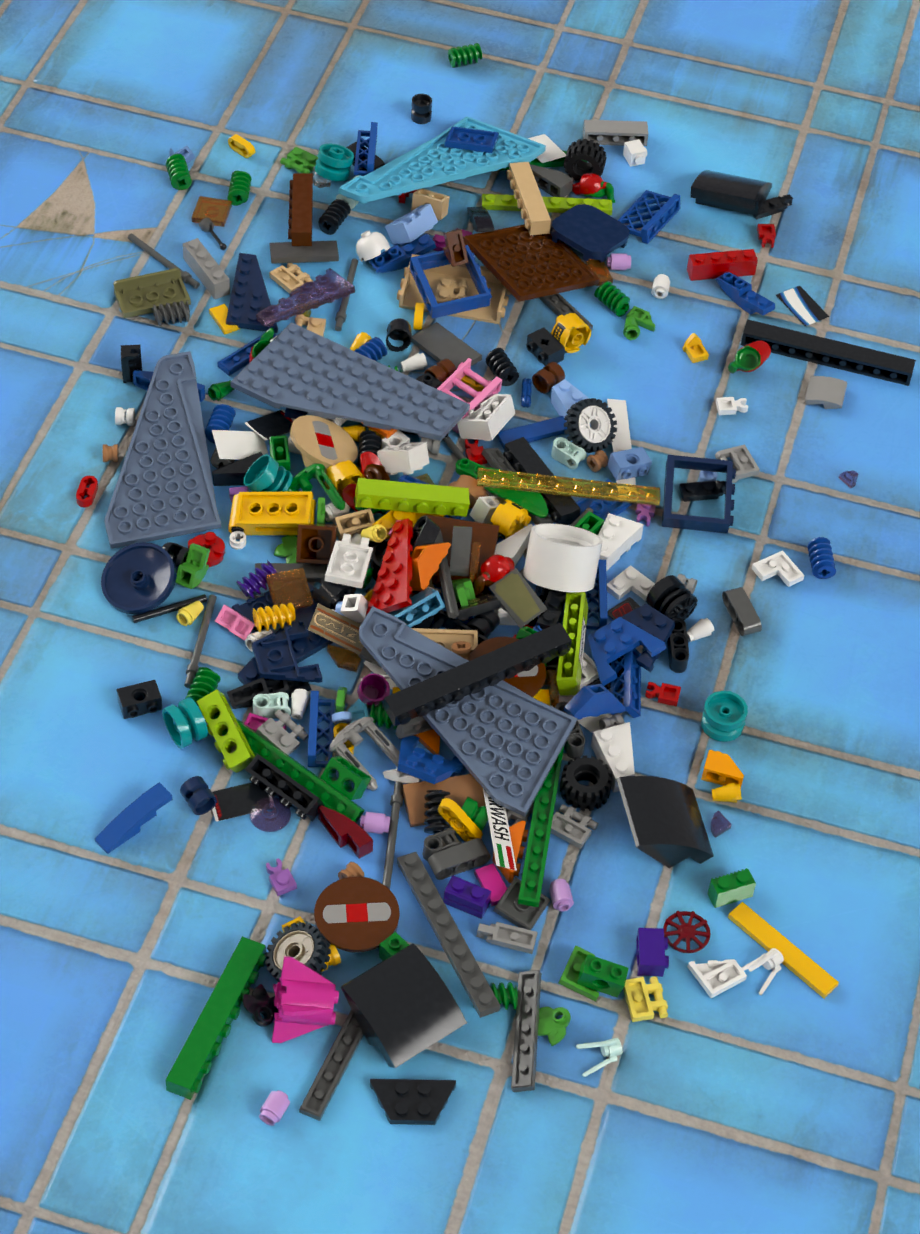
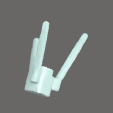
[576,1038,622,1077]

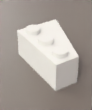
[598,513,644,571]
[591,722,635,793]

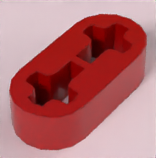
[76,476,98,507]

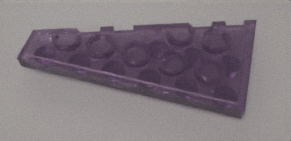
[256,268,355,327]

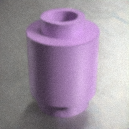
[606,253,631,271]
[360,811,390,834]
[549,879,574,912]
[259,1090,290,1126]

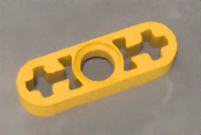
[437,798,483,842]

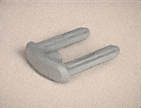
[330,717,400,791]

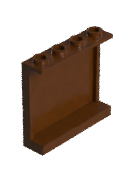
[426,514,500,593]

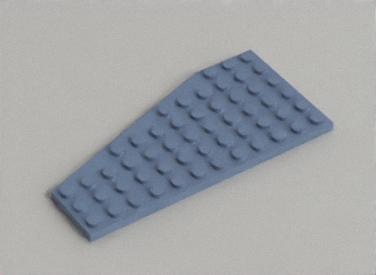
[231,322,470,441]

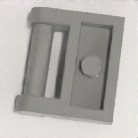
[715,445,760,483]

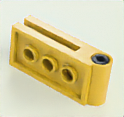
[228,491,316,535]

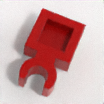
[757,224,776,248]
[465,439,487,465]
[645,682,681,707]

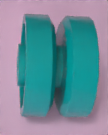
[315,143,354,181]
[701,691,748,742]
[162,697,208,749]

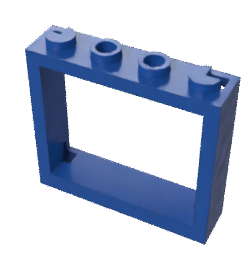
[409,245,492,319]

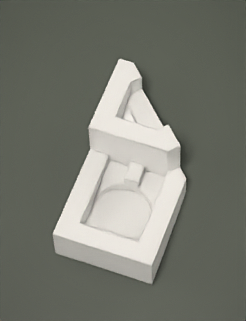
[383,768,421,783]

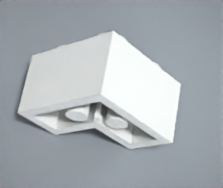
[377,442,429,475]

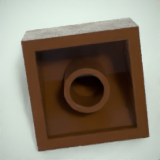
[296,524,337,564]

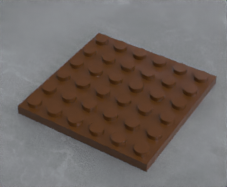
[463,224,600,302]

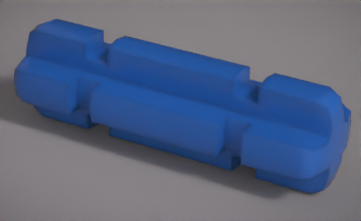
[521,378,532,408]

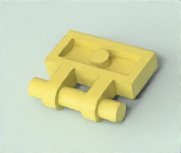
[623,976,668,1022]

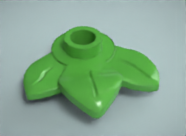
[274,535,299,563]
[538,1007,571,1046]

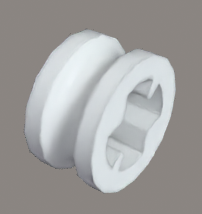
[229,531,246,550]

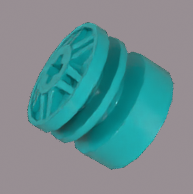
[244,454,293,492]

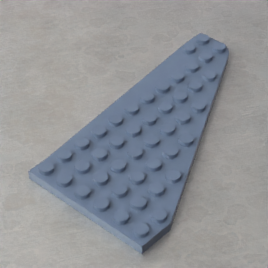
[104,351,221,549]
[359,606,577,817]

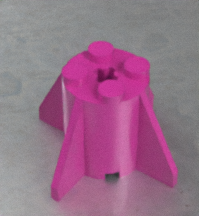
[272,956,339,1043]

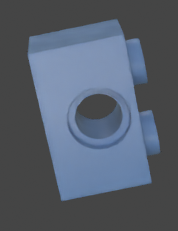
[607,447,652,481]

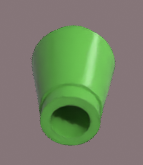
[623,316,640,340]

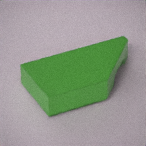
[626,306,655,332]
[317,497,325,524]
[336,687,347,713]

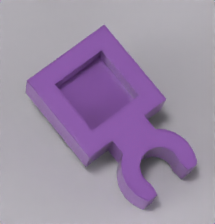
[636,496,657,526]
[266,858,297,896]

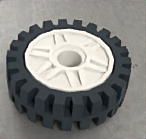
[564,398,617,453]

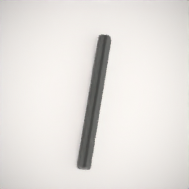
[434,529,459,619]

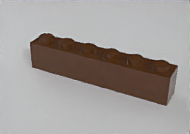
[288,173,313,246]

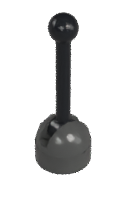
[199,218,227,250]

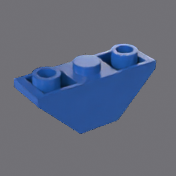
[564,684,626,720]

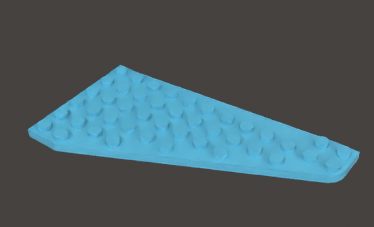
[339,116,546,204]

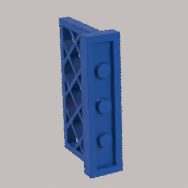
[618,190,681,244]

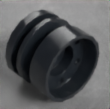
[646,575,698,620]

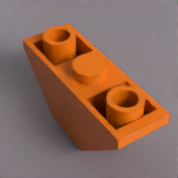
[410,542,451,591]
[492,820,529,883]

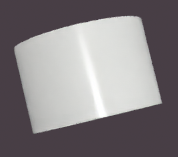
[523,523,603,592]

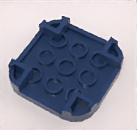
[550,204,629,263]

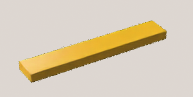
[728,902,839,999]

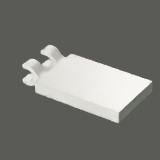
[324,533,373,589]

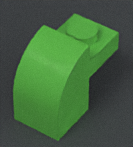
[175,543,210,589]
[441,578,476,607]

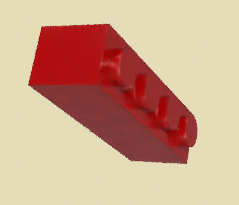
[687,249,758,281]

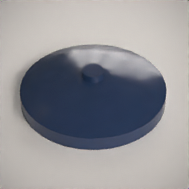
[101,542,177,614]

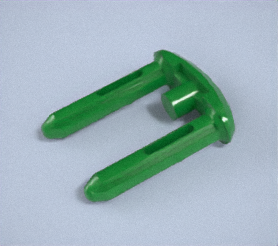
[287,463,345,524]

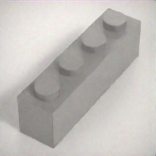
[583,120,648,146]
[183,238,230,299]

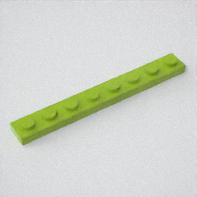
[482,194,612,215]

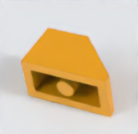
[701,750,744,789]

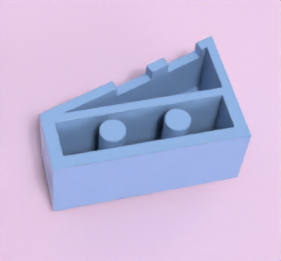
[385,204,438,246]
[550,379,591,427]

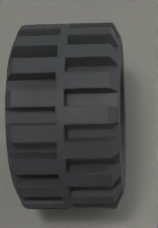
[564,139,607,181]
[560,755,612,811]

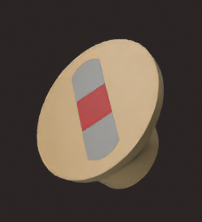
[290,415,358,474]

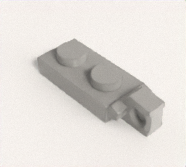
[477,922,537,954]

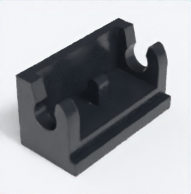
[121,345,142,383]

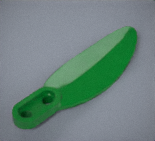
[455,458,548,518]

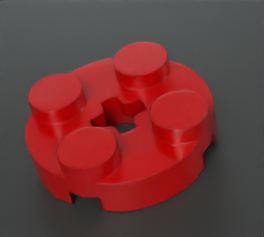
[188,532,225,567]

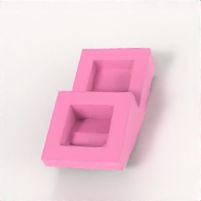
[215,605,255,641]

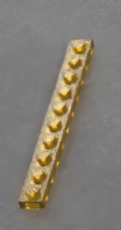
[477,468,660,506]

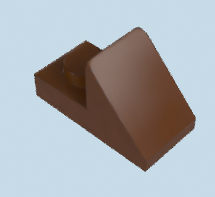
[443,229,468,267]

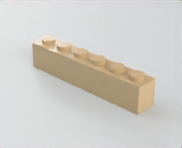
[506,162,551,235]

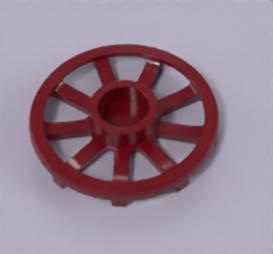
[663,911,711,953]

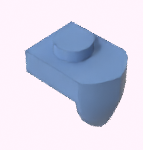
[169,146,195,164]

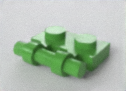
[280,147,318,173]

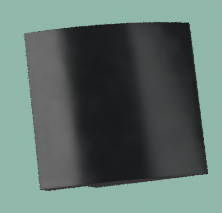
[691,170,772,216]
[616,776,714,868]
[341,943,467,1068]

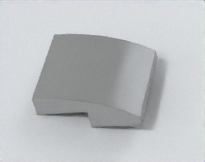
[805,376,847,409]

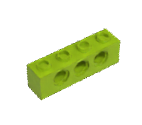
[197,689,255,773]

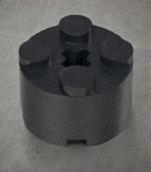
[312,577,356,610]

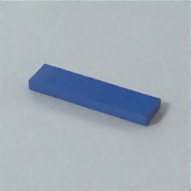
[217,333,277,376]
[497,416,567,449]

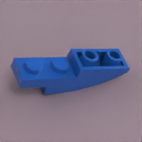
[368,233,436,272]
[716,272,775,316]

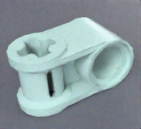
[551,437,587,470]
[252,692,291,719]

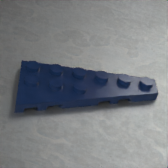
[226,253,278,333]
[238,596,334,685]

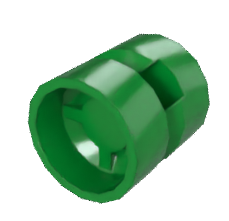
[461,797,488,831]

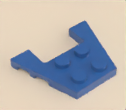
[587,617,667,686]
[397,735,465,784]

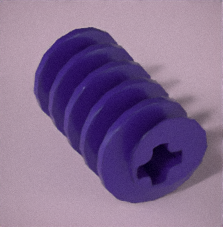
[236,560,280,598]

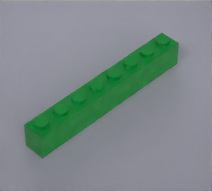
[165,936,267,1100]

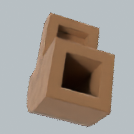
[448,475,489,509]

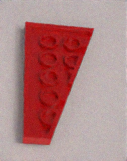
[366,518,413,615]

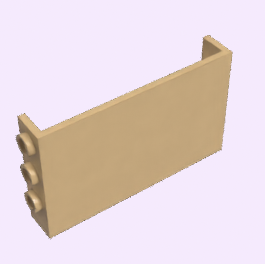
[397,254,511,324]

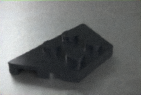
[370,1079,456,1125]

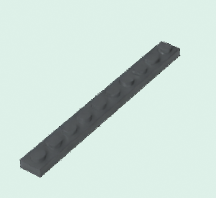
[397,852,500,1018]

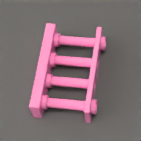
[437,358,502,433]

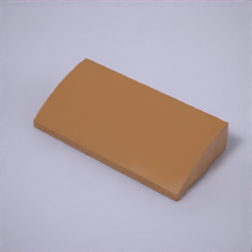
[402,774,486,827]

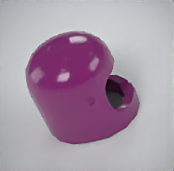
[357,673,390,706]

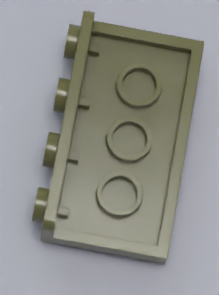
[113,268,191,319]

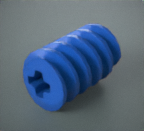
[355,337,388,361]
[205,404,236,444]
[807,537,836,579]

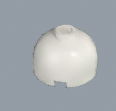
[356,230,390,262]

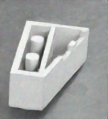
[457,394,515,441]

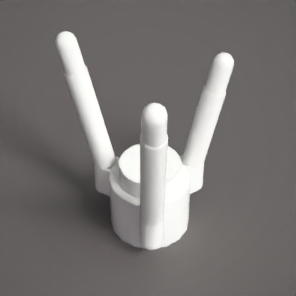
[741,948,784,995]

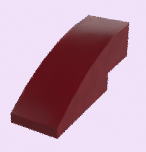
[318,806,373,859]

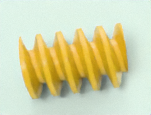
[253,602,296,632]

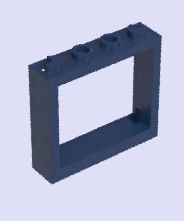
[662,455,736,533]

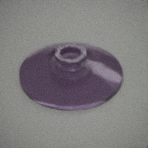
[250,797,291,832]

